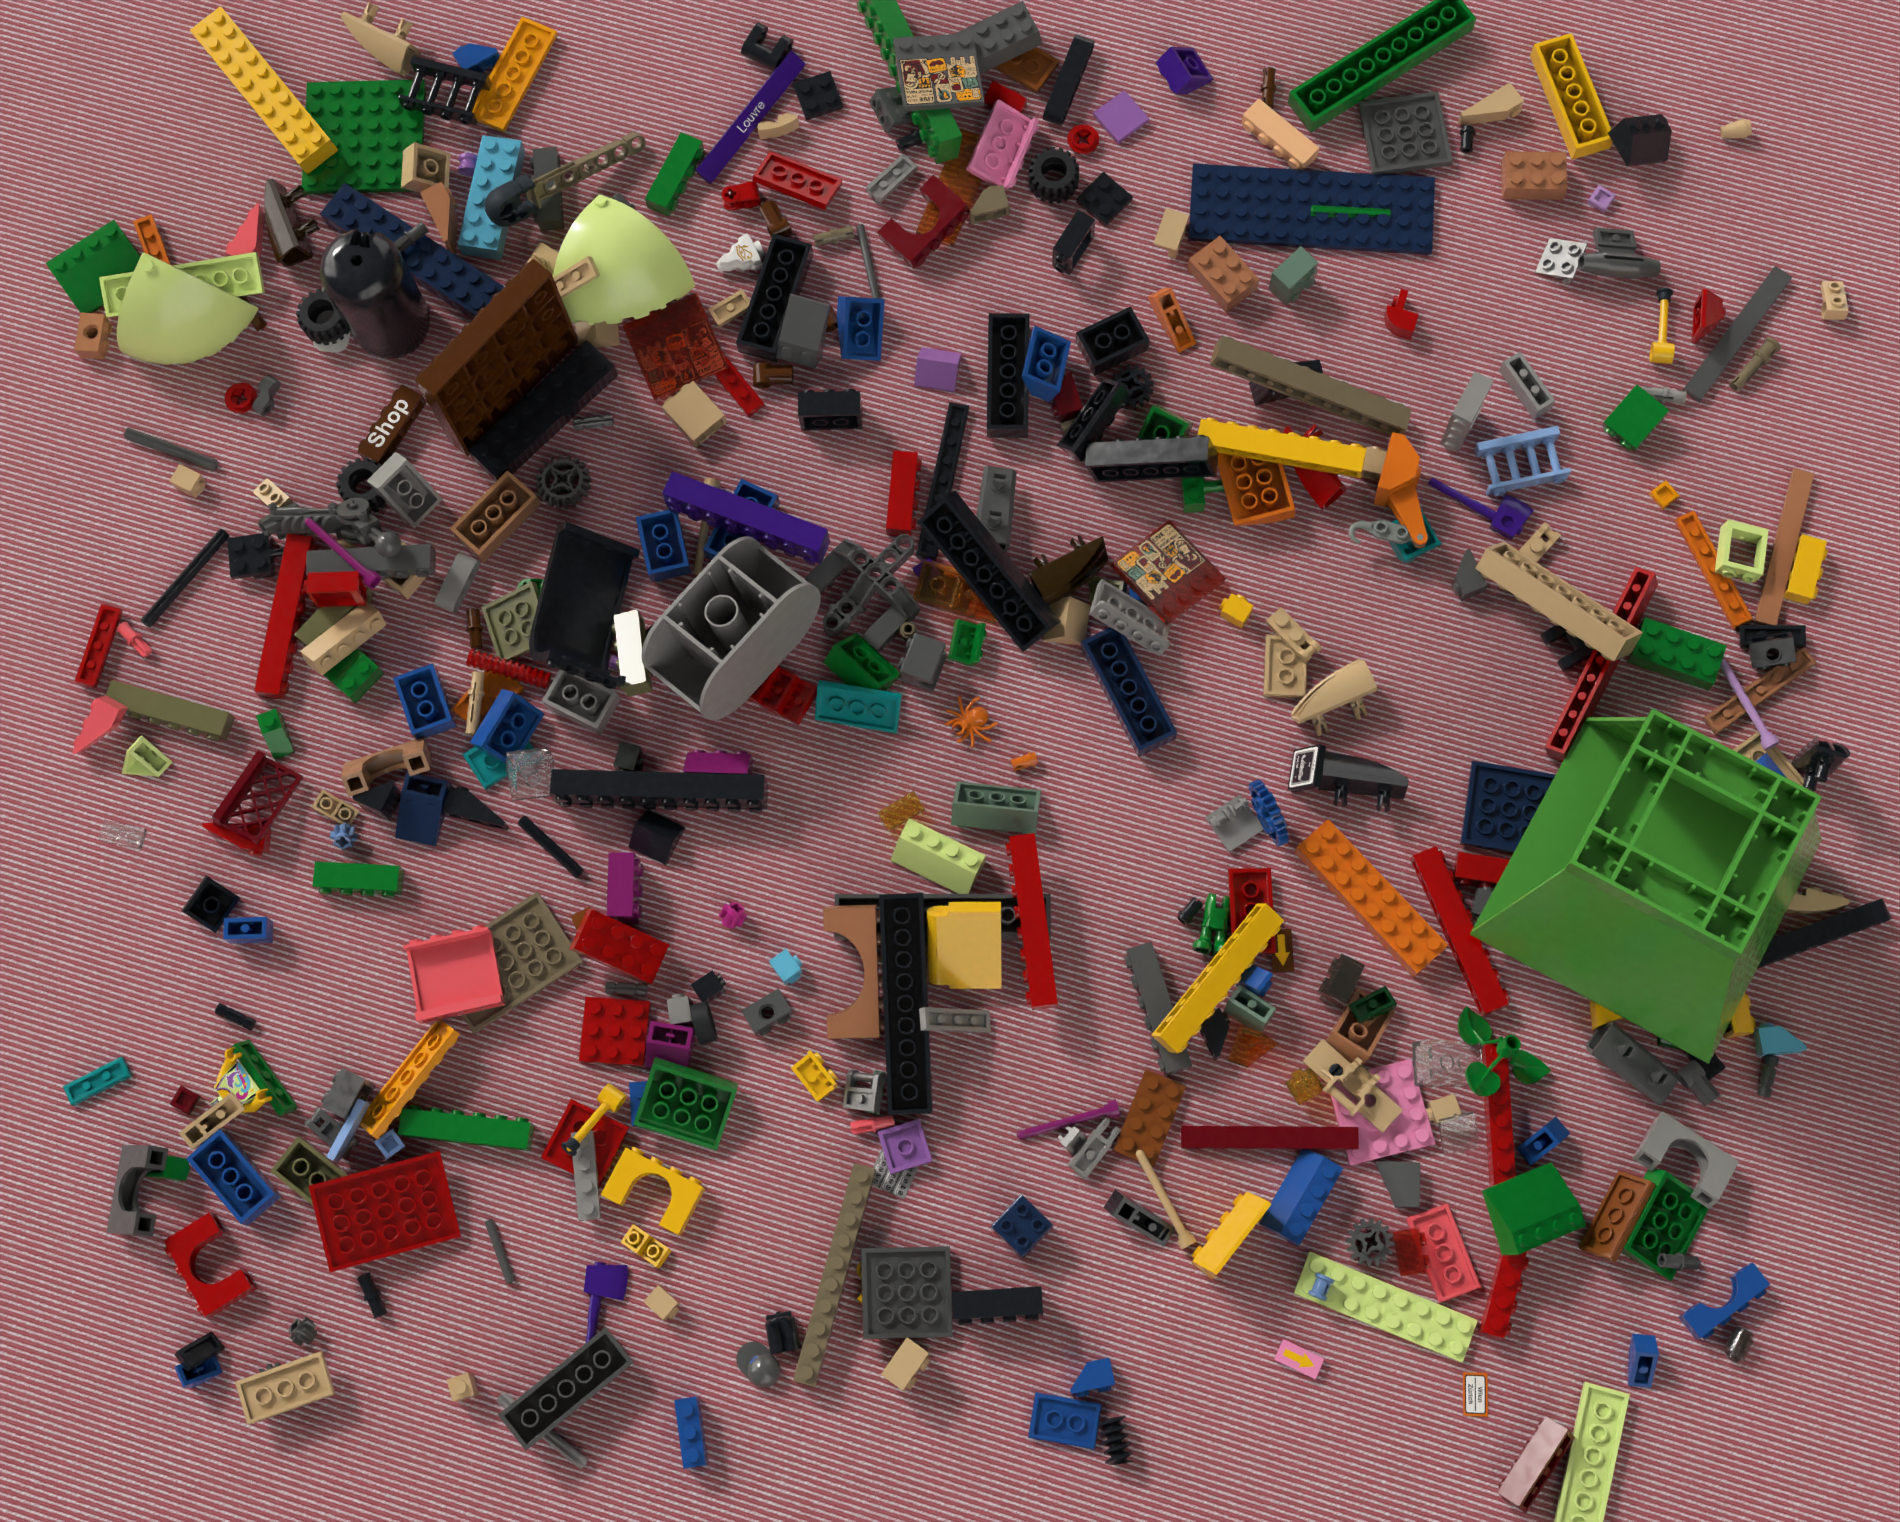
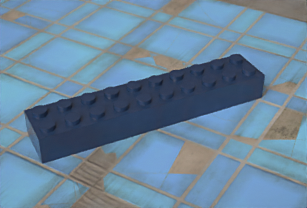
[320,183,504,320]

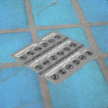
[873,1149,919,1199]

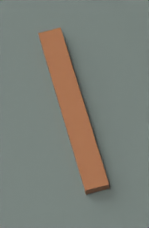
[1754,468,1814,625]

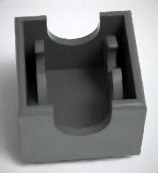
[898,633,947,693]

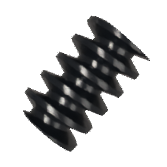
[1098,1416,1134,1465]

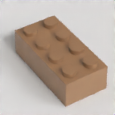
[450,470,541,563]

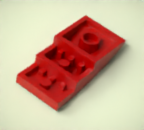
[748,665,817,725]

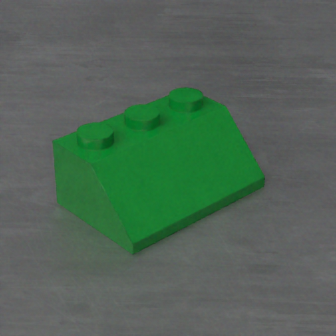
[823,633,901,691]

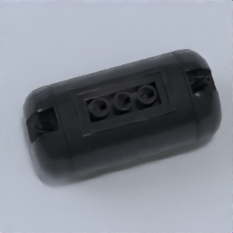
[320,229,430,359]

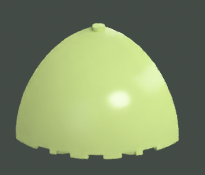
[553,194,695,325]
[117,252,259,365]

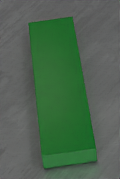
[231,1040,298,1117]

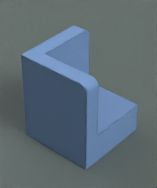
[374,1129,405,1161]

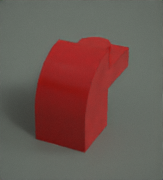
[1384,289,1419,340]

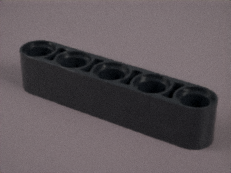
[1043,34,1095,126]

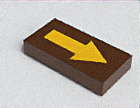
[1271,929,1294,973]

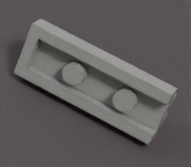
[866,154,918,204]

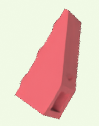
[225,203,264,258]
[72,695,128,754]

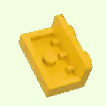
[791,1050,838,1103]

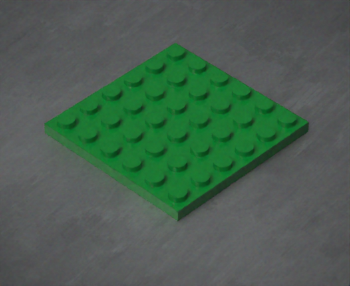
[302,79,426,194]

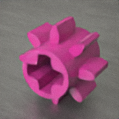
[718,902,747,929]

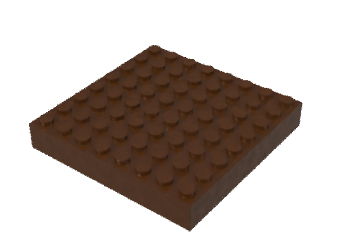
[415,259,578,457]

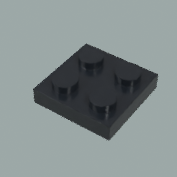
[793,71,843,121]
[1076,172,1133,227]

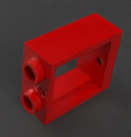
[304,571,367,607]

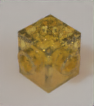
[1285,1068,1324,1105]

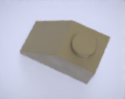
[969,185,1010,225]

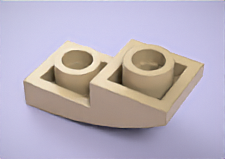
[758,113,799,140]
[311,789,360,825]

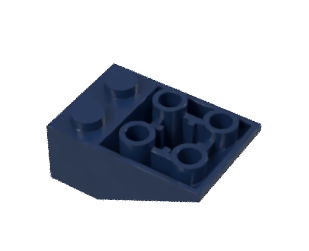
[395,772,453,847]

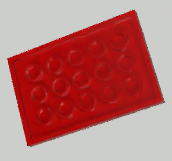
[308,1151,461,1273]

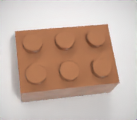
[1501,151,1567,200]
[1187,236,1259,313]

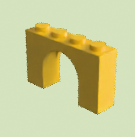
[601,1147,705,1236]

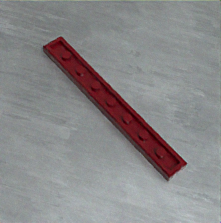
[1181,1126,1359,1150]

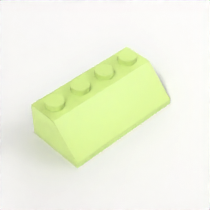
[891,818,986,894]

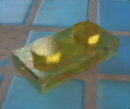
[877,791,925,832]

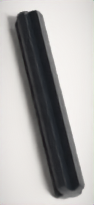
[518,816,584,878]

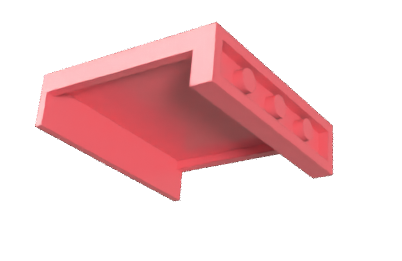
[403,925,505,1024]

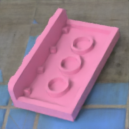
[966,99,1039,190]

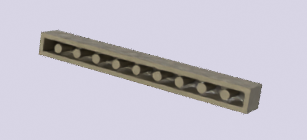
[1210,335,1412,436]
[793,1163,877,1387]

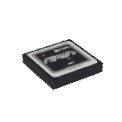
[1288,744,1326,792]

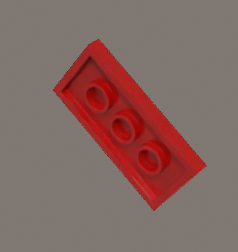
[753,151,843,210]

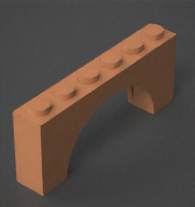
[823,905,884,1039]

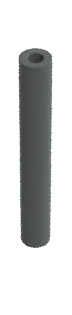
[484,1219,515,1284]

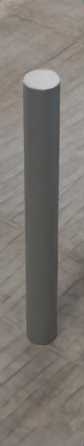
[856,224,881,299]

